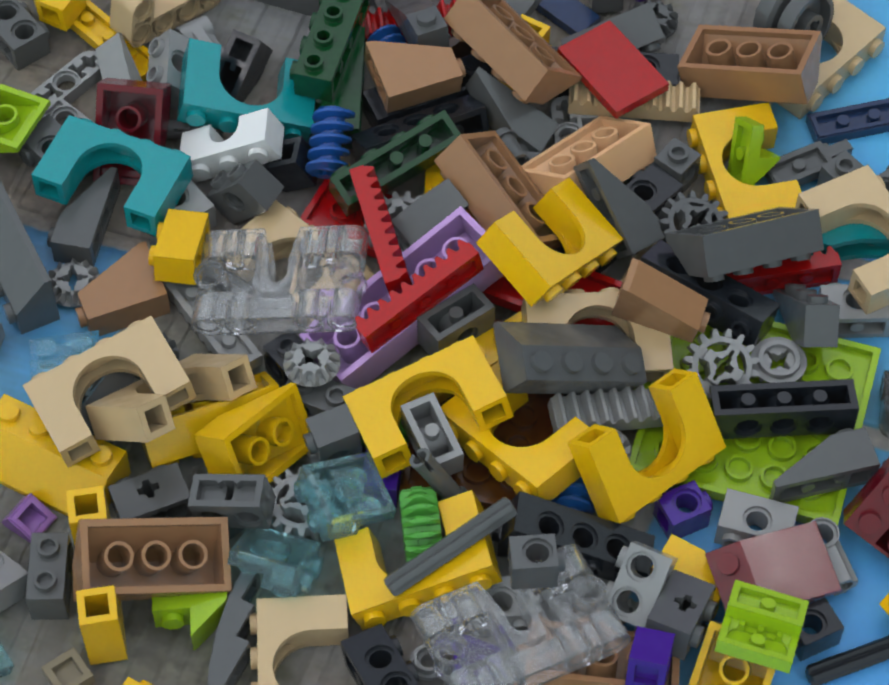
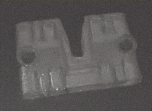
[191,225,369,336]
[410,544,631,685]

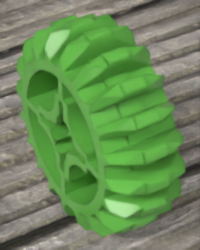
[399,486,442,563]

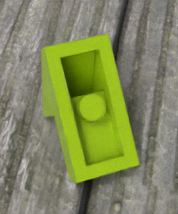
[727,117,781,185]
[152,592,228,650]

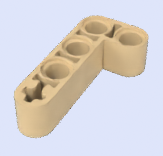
[110,0,221,47]

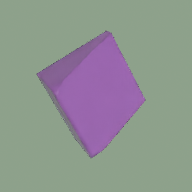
[1,493,57,543]

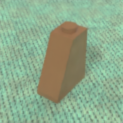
[364,41,466,113]
[74,241,171,339]
[611,258,711,343]

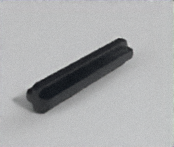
[805,635,889,685]

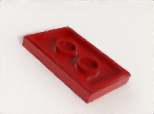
[557,20,669,119]

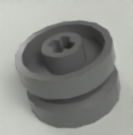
[753,0,834,41]

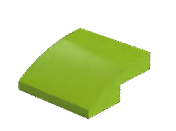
[714,579,809,674]

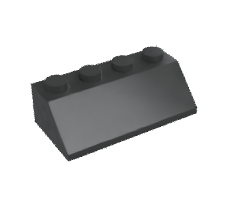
[0,180,60,335]
[665,207,824,282]
[493,322,647,394]

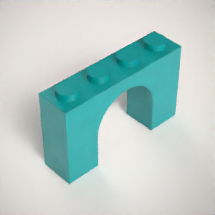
[177,38,315,142]
[31,115,193,236]

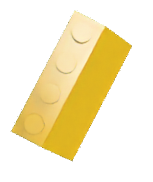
[141,371,279,468]
[0,393,131,516]

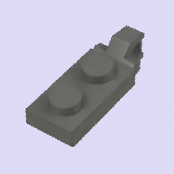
[764,139,853,186]

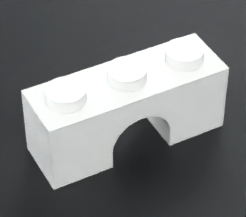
[180,108,284,183]

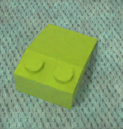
[0,84,51,153]

